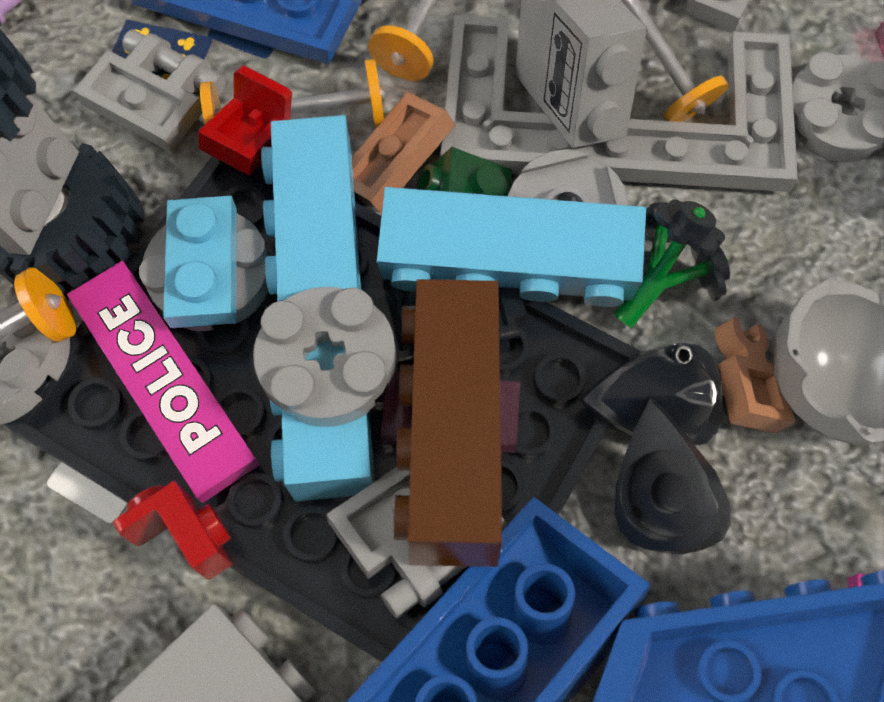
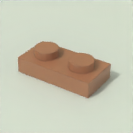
[352,92,455,214]

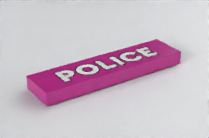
[67,261,260,503]

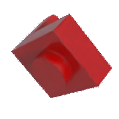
[198,65,292,176]
[112,481,233,580]

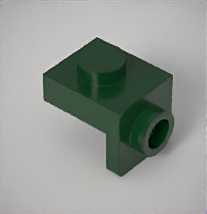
[416,146,512,196]

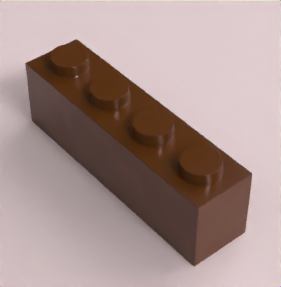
[394,279,502,567]

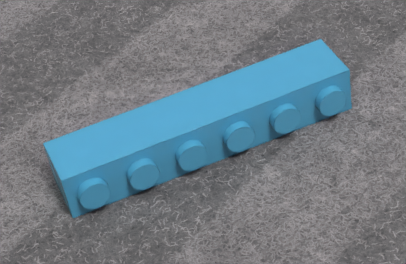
[261,115,375,501]

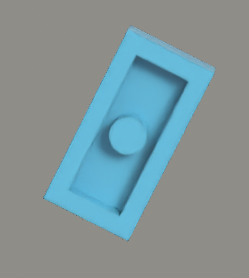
[163,196,237,328]

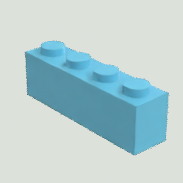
[377,187,646,307]

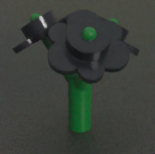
[612,199,730,329]

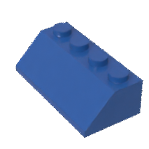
[347,497,650,702]

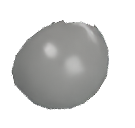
[774,279,884,445]

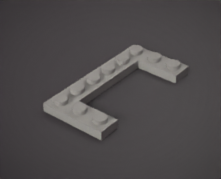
[440,15,798,192]

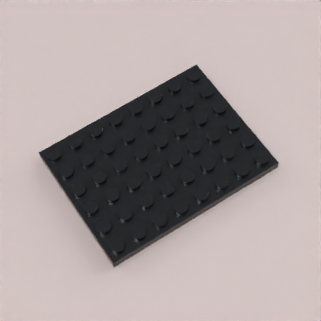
[3,156,642,663]

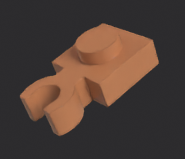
[715,317,796,433]

